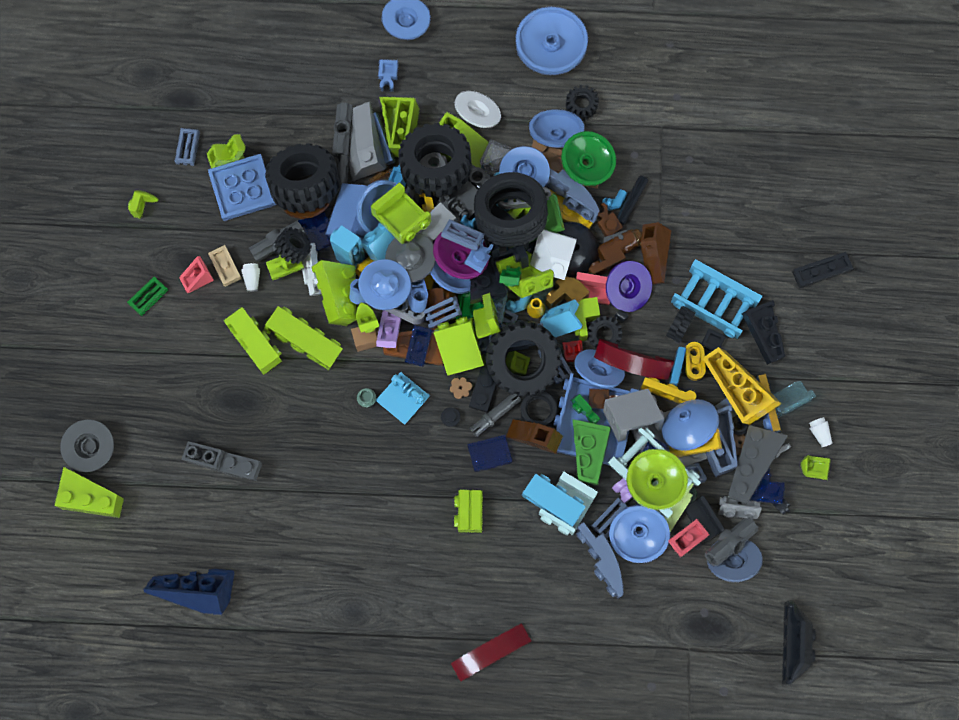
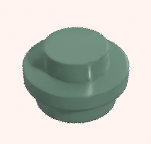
[357,388,376,407]

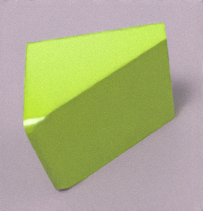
[505,351,530,376]

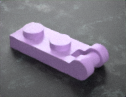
[376,310,402,348]

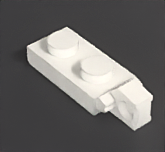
[302,243,322,296]

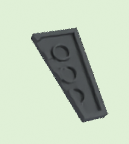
[728,425,788,504]

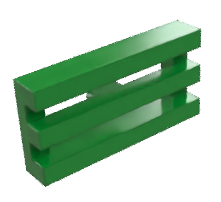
[127,276,168,316]

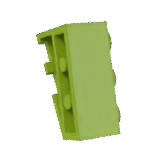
[380,97,420,157]
[55,467,124,518]

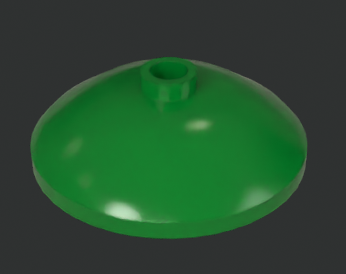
[561,131,616,186]

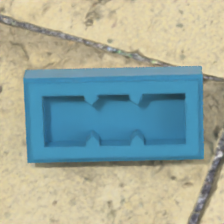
[669,346,686,386]

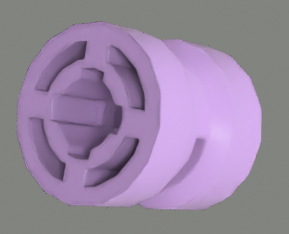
[612,478,633,504]

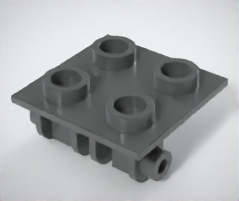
[436,181,478,223]

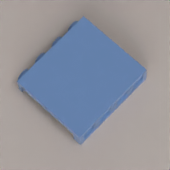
[554,373,639,466]

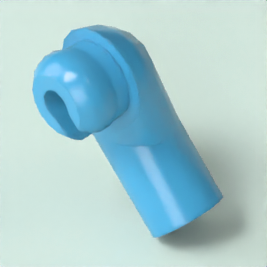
[602,190,627,210]

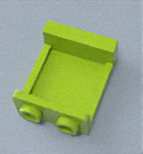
[371,182,431,244]
[496,251,553,298]
[434,317,486,376]

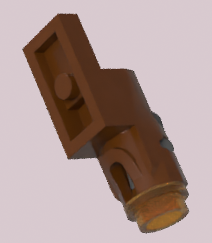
[588,229,642,276]

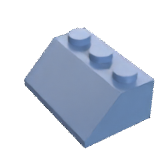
[325,183,367,240]

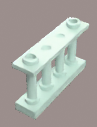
[608,428,701,518]

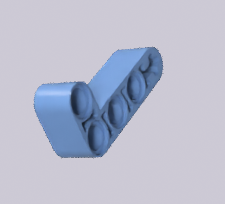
[349,279,428,313]

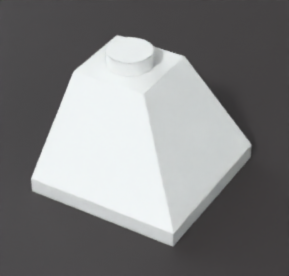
[530,229,577,280]

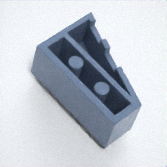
[705,405,737,477]

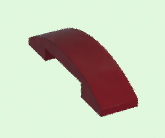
[594,339,674,380]
[451,623,531,682]

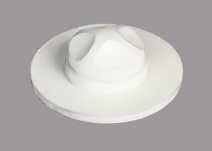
[455,91,501,128]

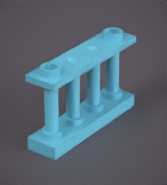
[671,259,762,339]

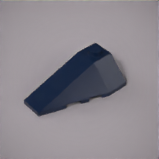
[143,569,234,615]

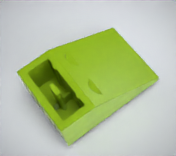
[439,112,494,168]

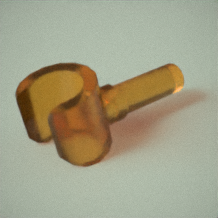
[369,164,392,183]

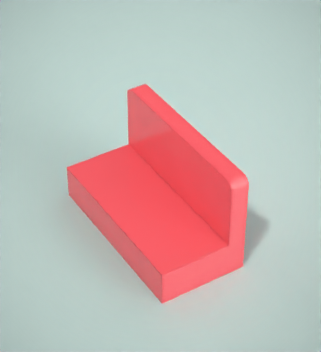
[576,272,610,305]

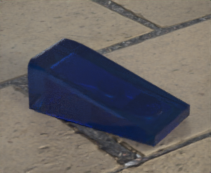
[405,325,434,367]

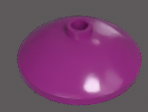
[433,228,489,279]

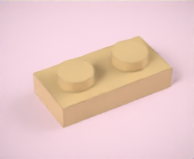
[208,245,242,287]

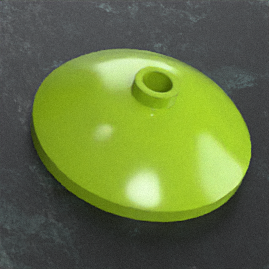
[626,449,688,510]

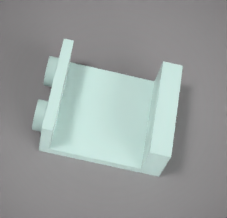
[539,472,598,535]

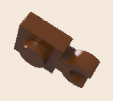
[596,203,623,237]

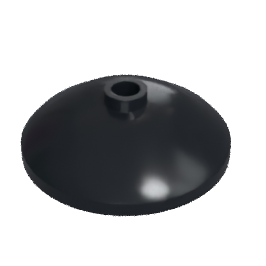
[557,222,599,278]

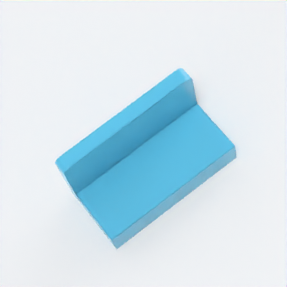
[540,299,582,338]

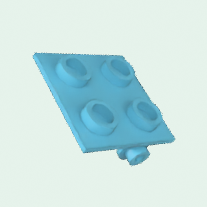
[376,372,430,425]

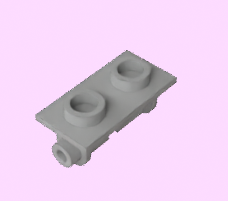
[718,496,762,519]

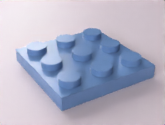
[208,154,277,221]

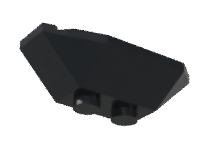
[782,601,816,685]

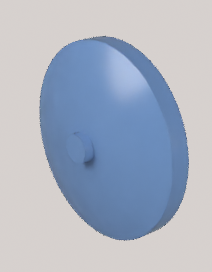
[516,7,588,75]

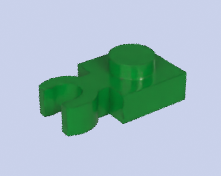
[499,265,522,287]
[570,394,600,424]

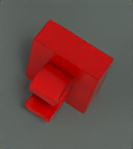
[562,340,583,363]

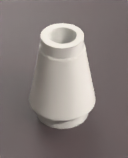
[241,263,260,292]
[809,417,833,447]

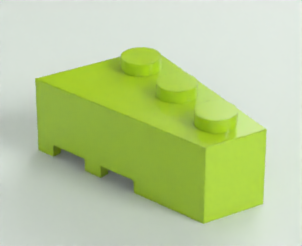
[311,260,357,326]
[223,307,282,375]

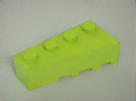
[264,306,343,370]

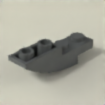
[181,441,262,481]

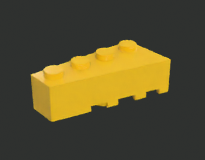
[703,347,782,425]

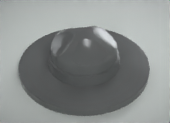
[385,233,436,283]
[60,420,114,472]

